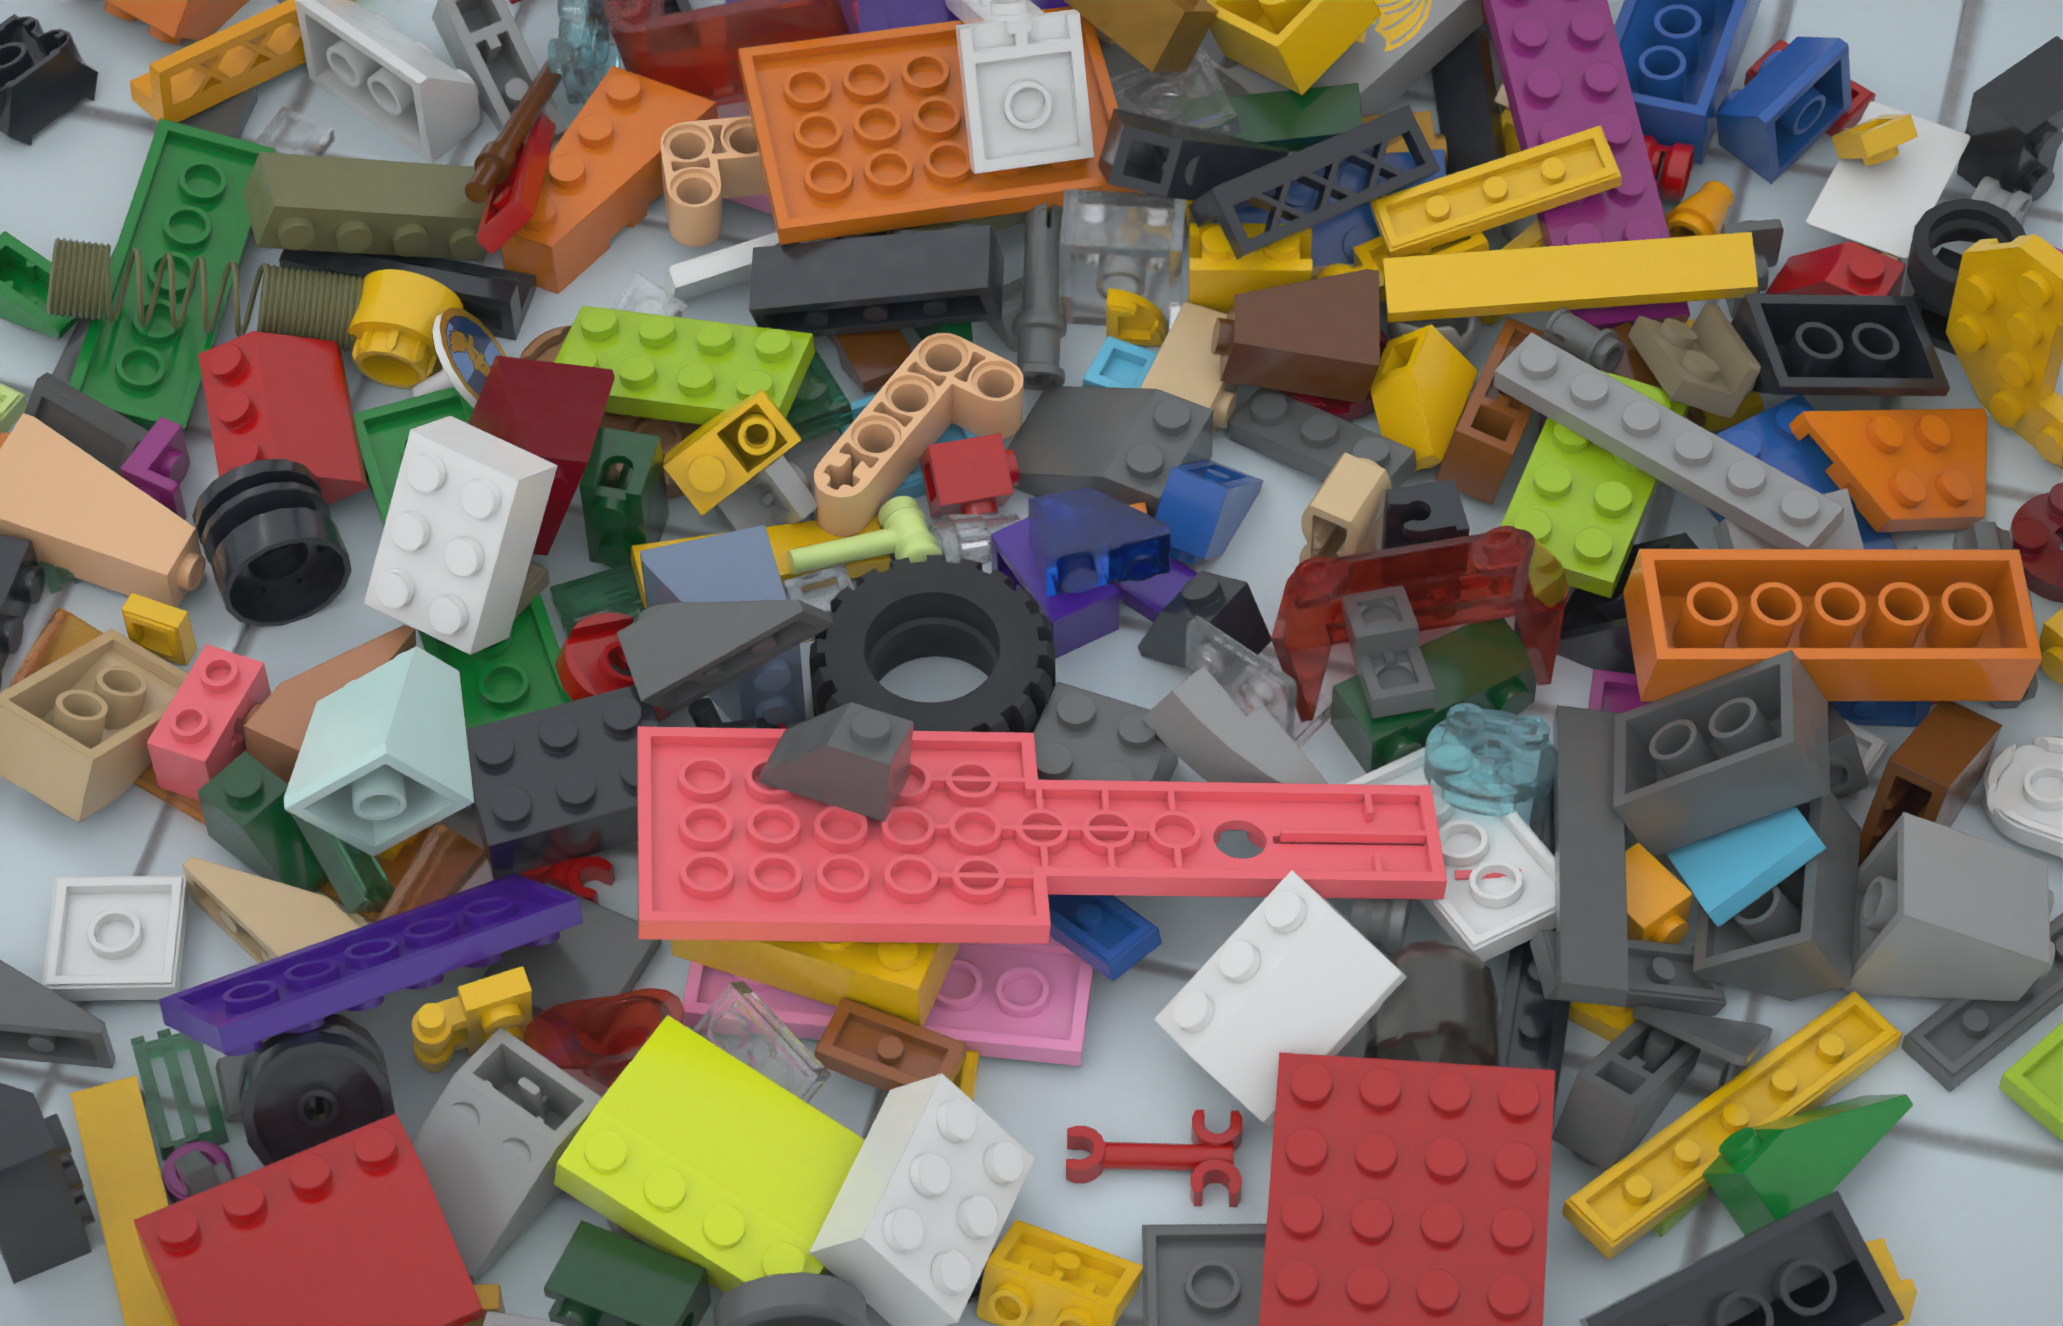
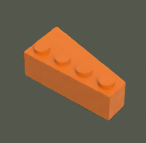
[501,66,718,294]

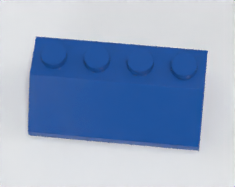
[1614,0,1761,165]

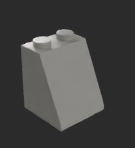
[1841,812,2055,1002]

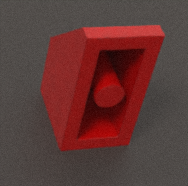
[1765,241,1906,296]

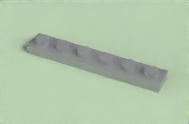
[1494,332,1844,549]

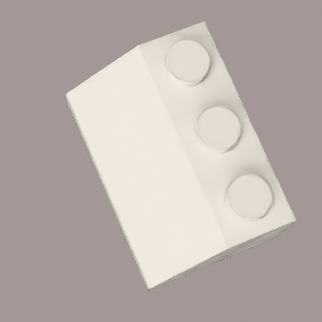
[295,0,482,164]
[1154,870,1408,1127]

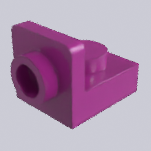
[120,417,190,520]

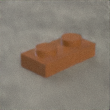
[814,997,966,1092]

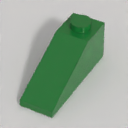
[1702,1094,1913,1235]

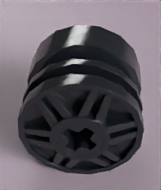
[192,459,352,627]

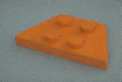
[1789,408,1987,532]

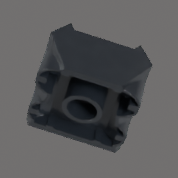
[0,14,98,146]

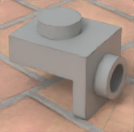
[714,455,818,531]

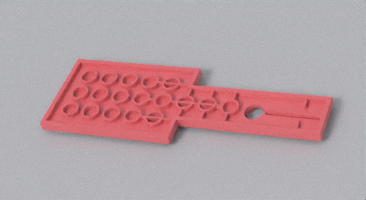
[637,726,1447,944]

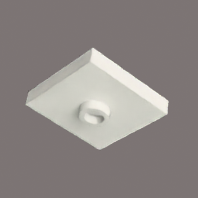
[42,875,190,1001]

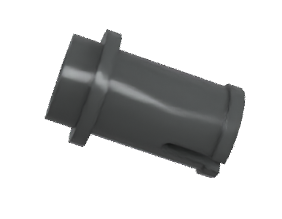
[1543,307,1625,373]

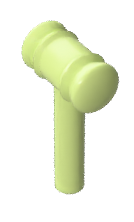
[787,496,942,575]

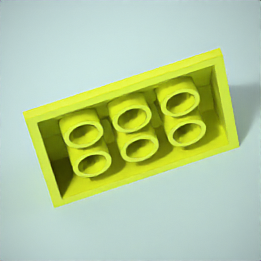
[554,1015,865,1293]

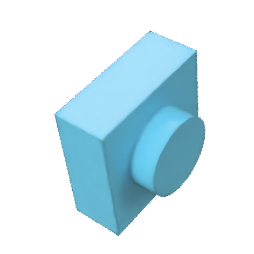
[1083,336,1158,388]

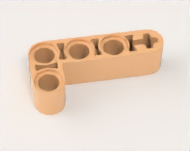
[661,116,768,247]
[814,333,1024,536]

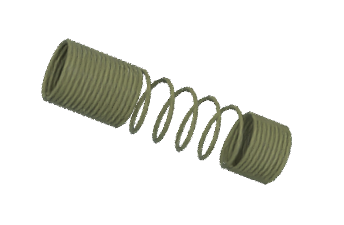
[47,237,363,353]

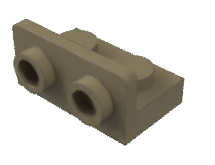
[1627,303,1761,419]

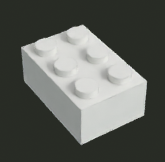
[364,416,558,655]
[809,1073,1035,1326]

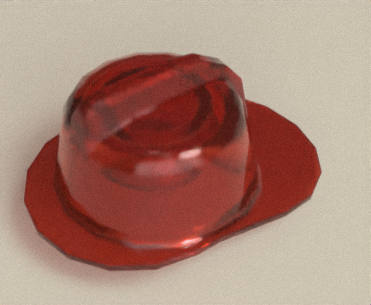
[523,988,685,1088]

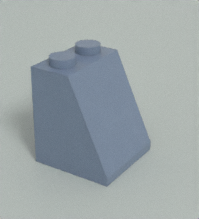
[640,525,806,726]

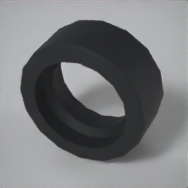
[1907,198,2026,313]

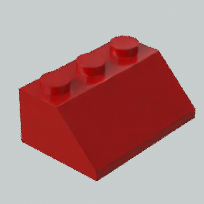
[198,331,368,505]

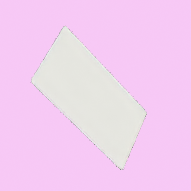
[1806,101,1971,259]

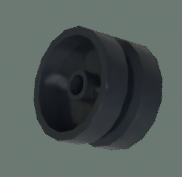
[238,1014,395,1167]

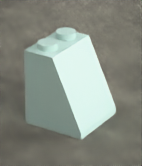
[284,646,474,857]

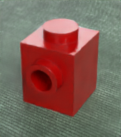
[919,433,1019,522]

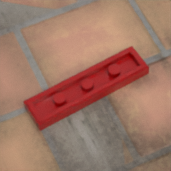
[477,112,557,255]

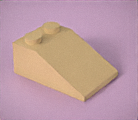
[0,629,188,822]

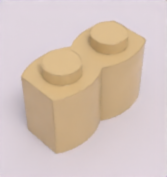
[1299,452,1392,597]

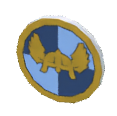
[413,307,507,408]

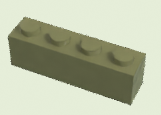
[243,152,488,261]

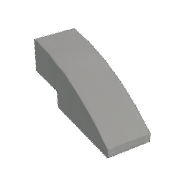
[1142,666,1329,784]

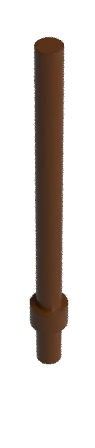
[465,11,596,203]

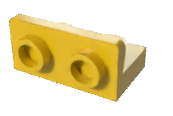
[976,1219,1144,1326]

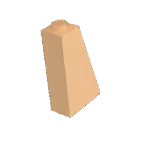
[0,413,206,608]

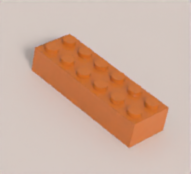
[1623,549,2042,702]

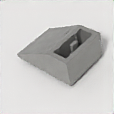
[411,1027,602,1283]

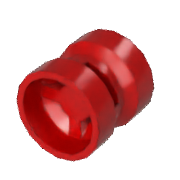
[1643,134,1695,203]

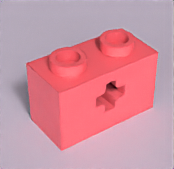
[147,644,271,800]

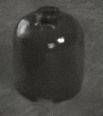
[1363,940,1500,1067]

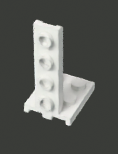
[945,0,1094,174]

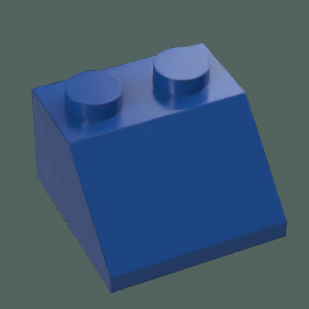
[1716,36,1852,184]

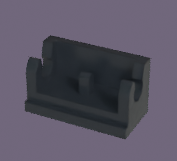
[1380,479,1470,607]

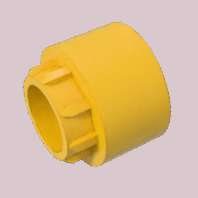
[347,269,463,389]

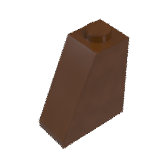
[1211,269,1380,404]
[1858,701,2002,868]

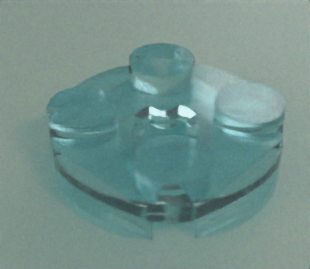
[548,0,621,105]
[1423,703,1556,816]

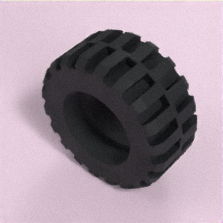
[809,555,1056,733]

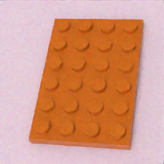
[738,6,1138,245]

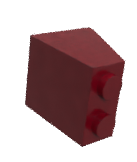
[468,355,615,556]

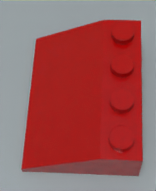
[134,1114,484,1326]

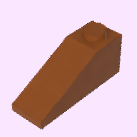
[1435,317,1544,505]

